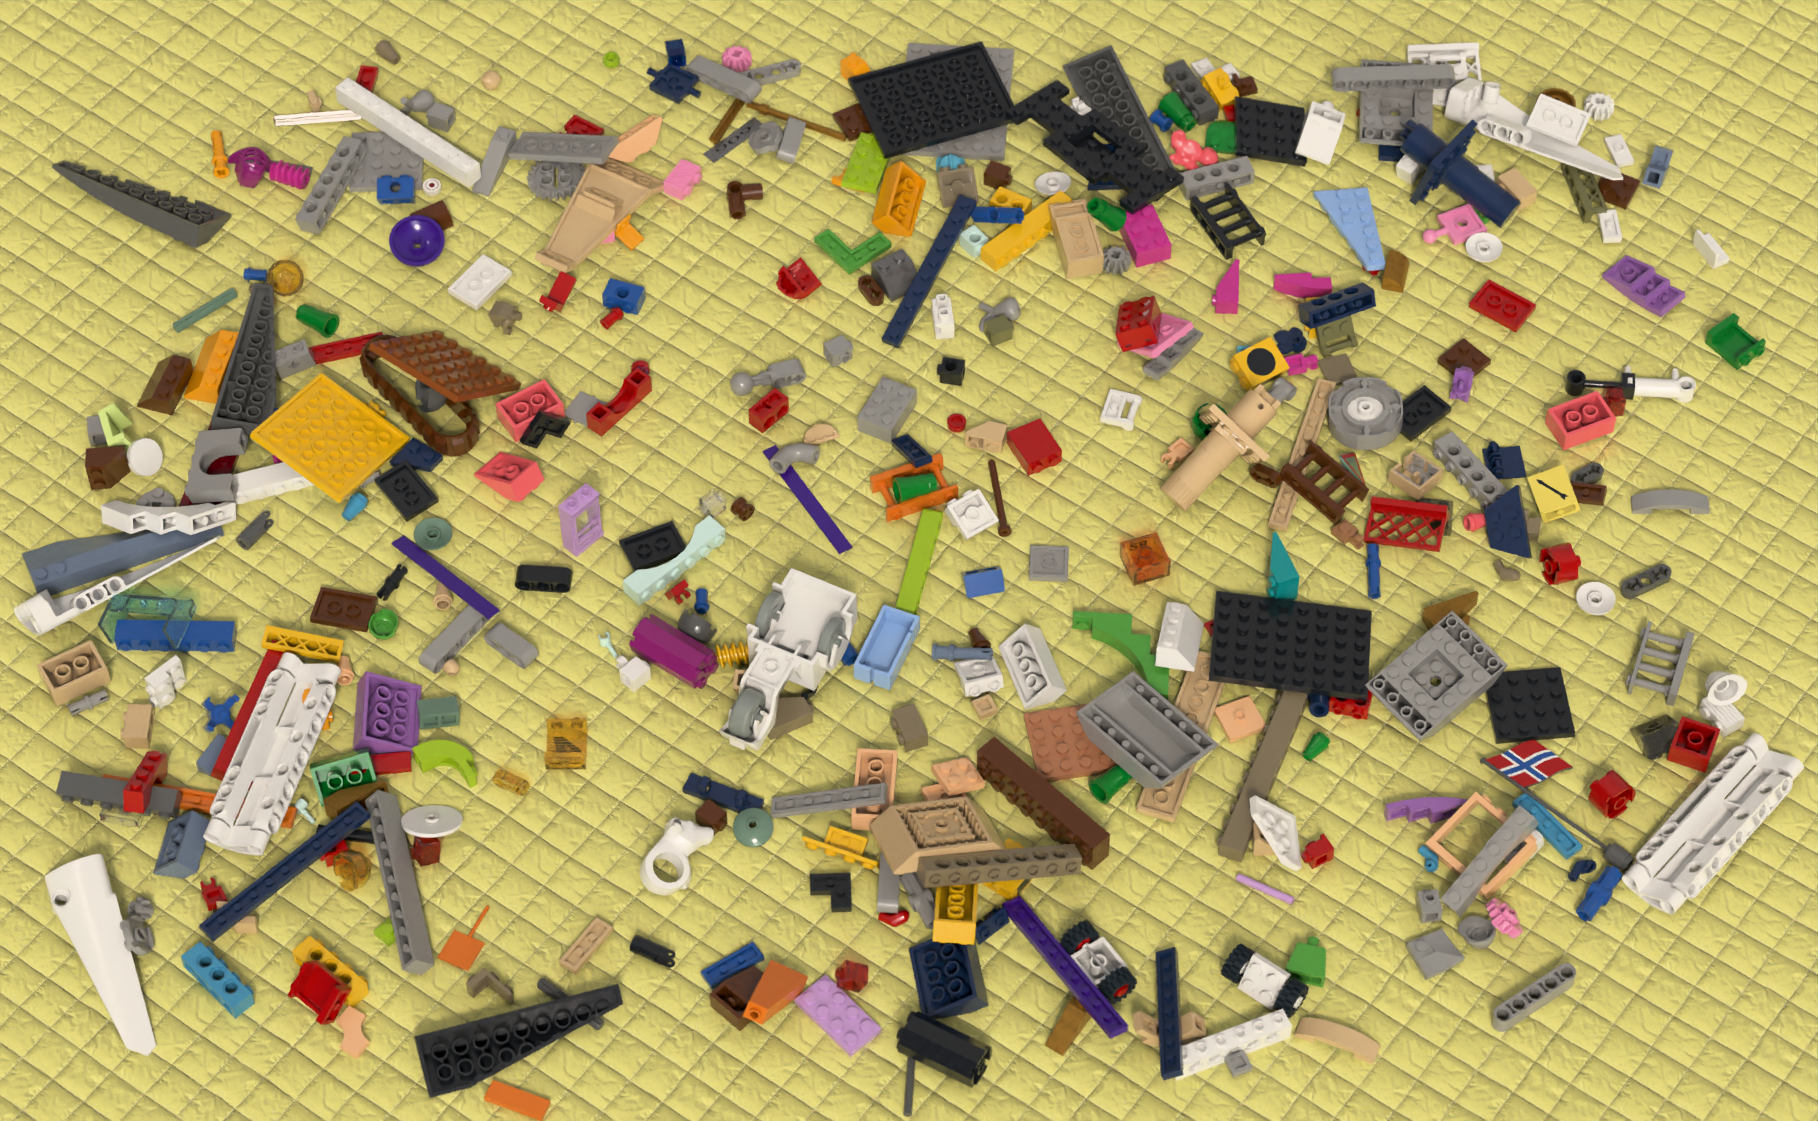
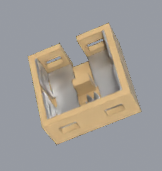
[1388,451,1444,500]

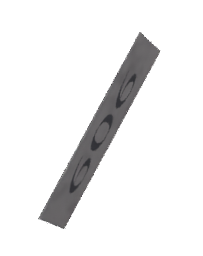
[703,117,762,163]

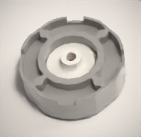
[1328,377,1403,450]

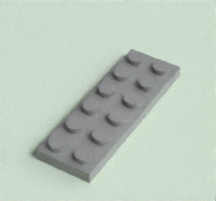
[508,132,619,164]

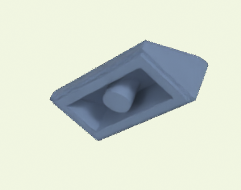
[196,734,226,778]

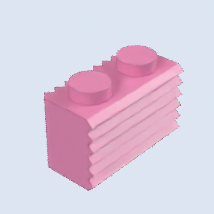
[663,159,702,201]

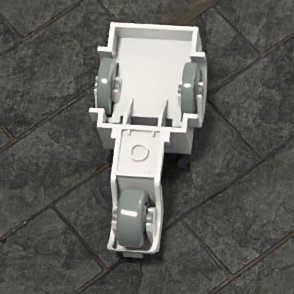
[719,568,857,750]

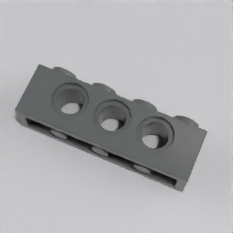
[1163,59,1219,126]

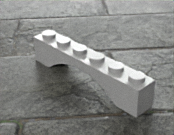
[1440,805,1539,917]

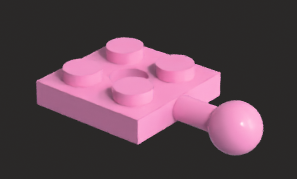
[1422,204,1487,246]

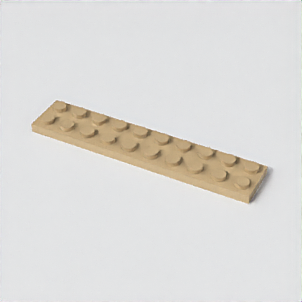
[1136,651,1225,823]

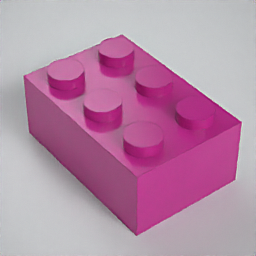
[1119,204,1172,268]

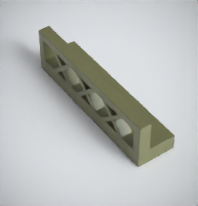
[1561,163,1608,223]

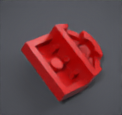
[776,257,822,299]

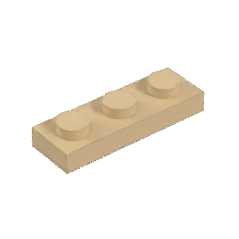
[559,917,613,975]

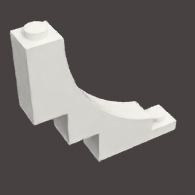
[101,500,236,535]

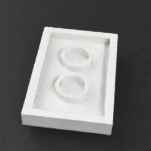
[1526,94,1591,147]
[448,254,512,310]

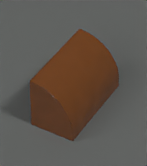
[409,200,454,231]

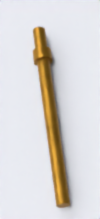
[746,102,847,141]

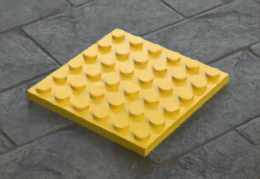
[250,373,410,503]

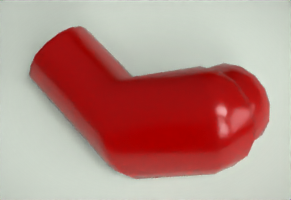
[878,910,910,927]

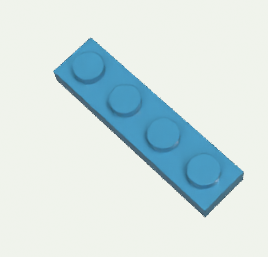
[1512,793,1583,860]

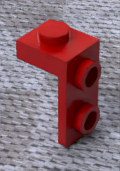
[539,271,577,312]

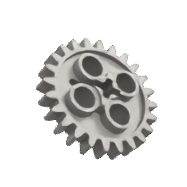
[527,161,585,202]

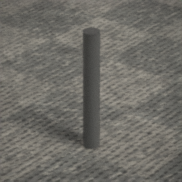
[903,1057,916,1117]

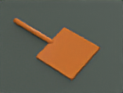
[437,905,489,971]

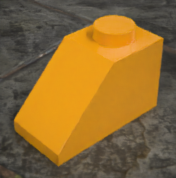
[840,52,871,81]

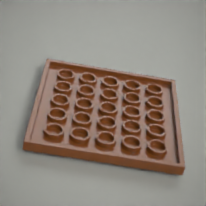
[368,330,521,403]

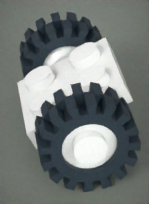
[1221,943,1309,1018]

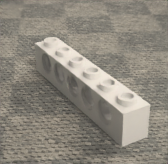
[1175,1009,1292,1081]

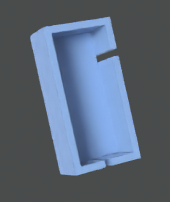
[853,605,920,690]

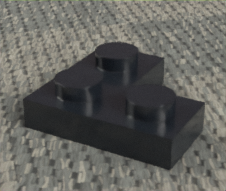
[520,410,570,449]
[810,872,852,913]

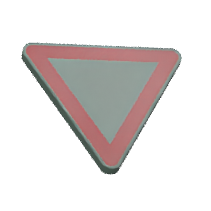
[1338,452,1366,485]

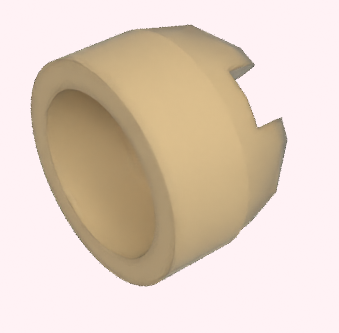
[442,659,460,676]

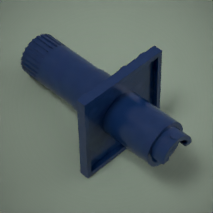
[1399,119,1521,228]

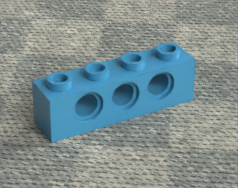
[181,942,255,1019]

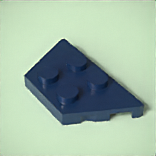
[1484,485,1532,559]

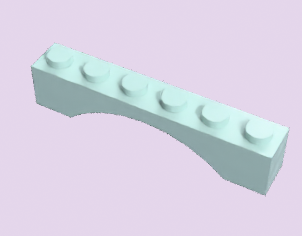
[623,515,726,606]

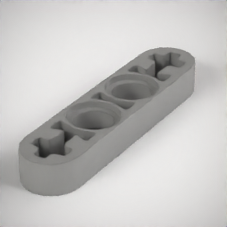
[740,59,801,86]

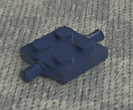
[647,63,701,104]

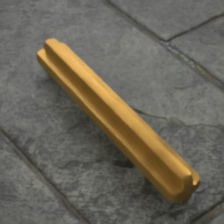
[709,98,745,144]

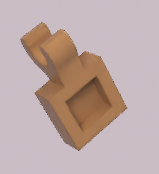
[1331,519,1364,550]

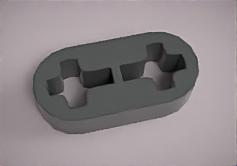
[1570,463,1604,484]

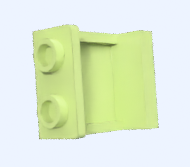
[98,403,133,462]

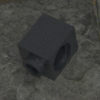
[937,357,965,386]

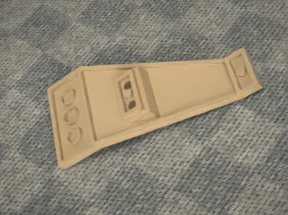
[535,157,664,273]

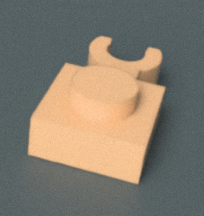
[1161,438,1195,469]

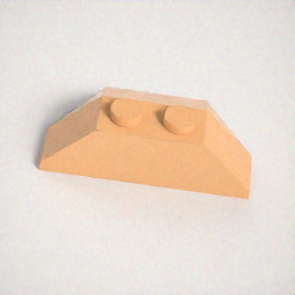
[609,114,662,163]

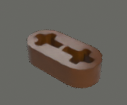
[858,275,884,306]
[1249,463,1283,489]

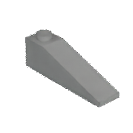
[472,126,517,197]

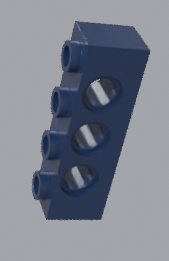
[1298,282,1376,329]

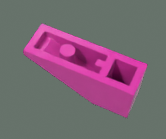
[1212,259,1239,314]

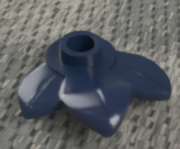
[1273,327,1307,354]

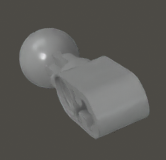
[730,359,806,396]

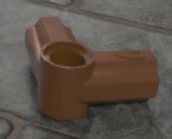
[726,181,763,220]

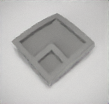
[1405,929,1465,980]

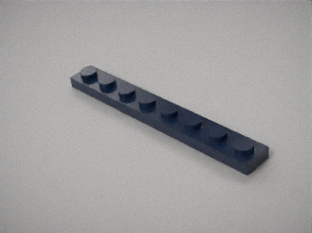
[1156,947,1184,1080]

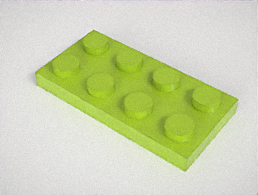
[841,132,890,194]

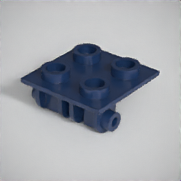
[1482,441,1527,480]

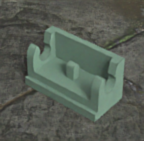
[417,696,460,730]

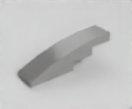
[1143,328,1204,381]

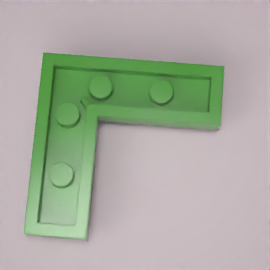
[814,229,892,275]

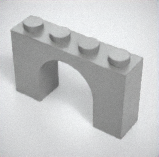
[185,428,248,504]

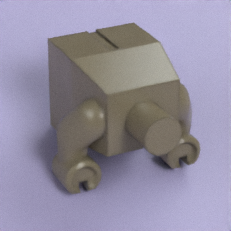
[488,301,522,335]
[1524,508,1541,542]

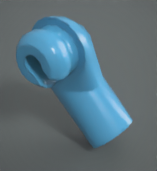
[1418,845,1438,872]

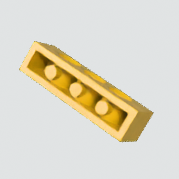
[292,935,369,1008]

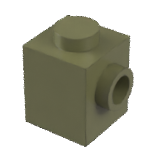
[984,314,1014,347]

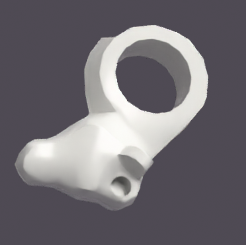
[640,817,714,896]

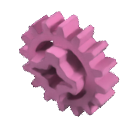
[1486,898,1523,939]

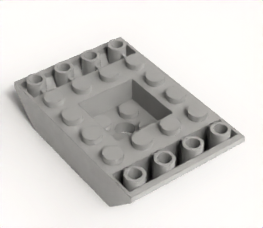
[1358,60,1433,146]
[1365,611,1507,741]

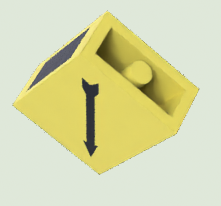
[1527,464,1581,523]

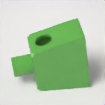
[1286,936,1326,988]

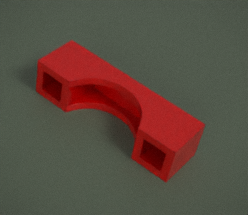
[586,368,652,437]
[123,751,168,814]

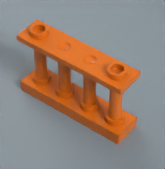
[870,453,958,522]

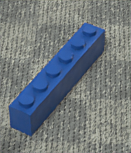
[114,619,237,653]

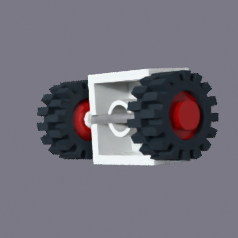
[1060,920,1137,1004]

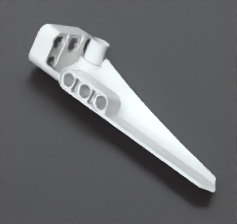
[1445,77,1623,180]
[14,535,221,636]
[45,854,156,1056]

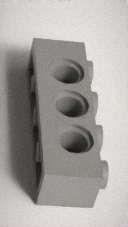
[1178,156,1255,201]

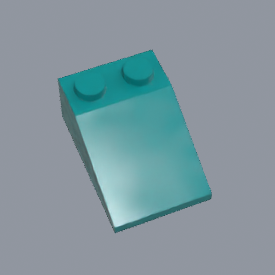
[1266,532,1300,600]

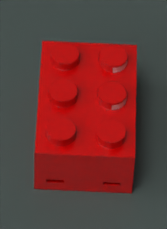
[1115,296,1162,352]

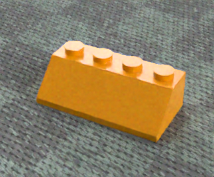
[871,161,926,237]
[184,330,239,404]

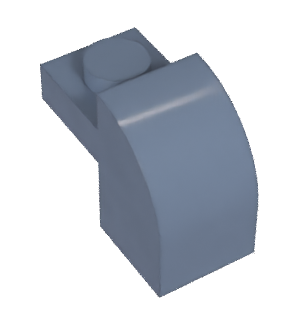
[1642,145,1674,189]

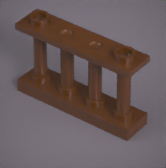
[1280,441,1369,525]

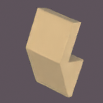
[216,901,258,934]

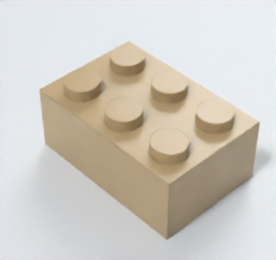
[37,640,111,707]

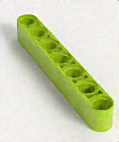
[895,508,943,615]

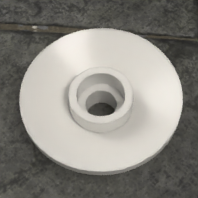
[1035,172,1071,195]
[1465,232,1503,262]
[1576,582,1616,615]

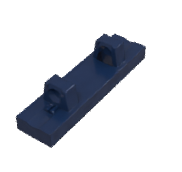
[683,773,764,813]

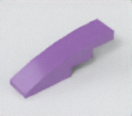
[1384,797,1468,824]

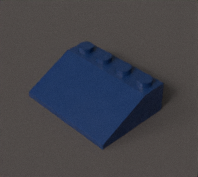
[909,938,989,1019]

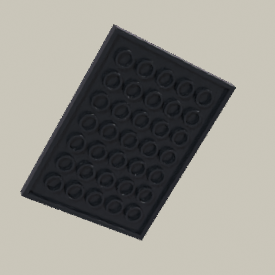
[848,41,1014,159]
[1208,591,1372,701]

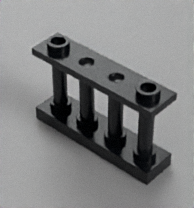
[1190,183,1266,260]

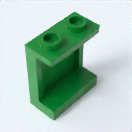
[1705,313,1766,370]

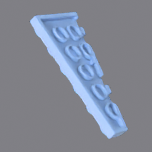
[1313,187,1385,271]

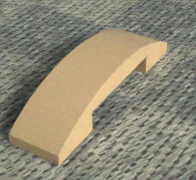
[1294,1017,1381,1064]

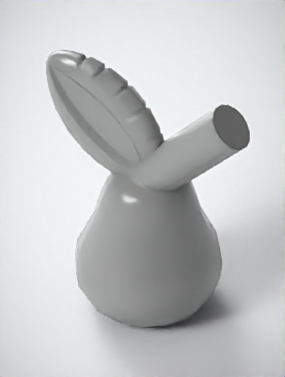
[400,89,435,116]
[979,297,1021,332]

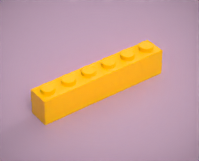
[981,190,1072,272]

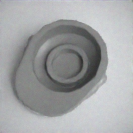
[1458,916,1496,949]

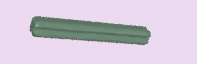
[172,288,237,333]

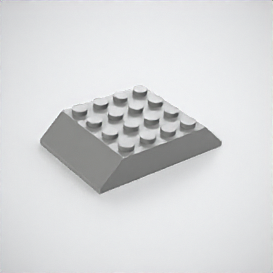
[1076,672,1218,788]

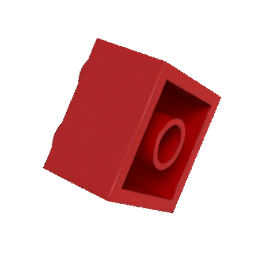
[1667,716,1721,773]

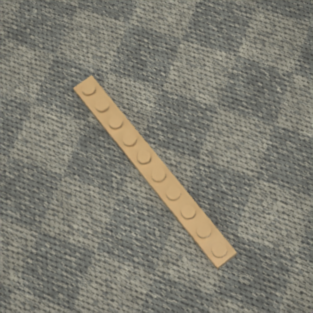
[1268,378,1336,532]

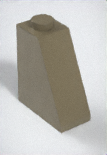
[768,697,815,740]

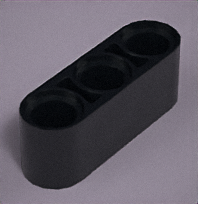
[515,565,573,593]

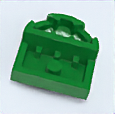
[1205,120,1235,155]

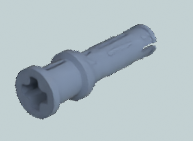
[932,643,993,662]

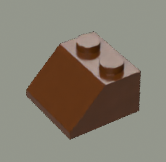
[85,446,130,490]

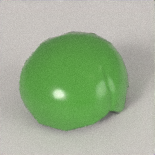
[368,608,399,640]

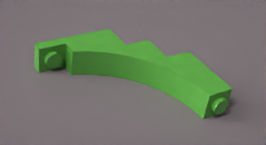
[1073,611,1169,701]

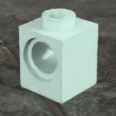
[960,225,988,258]

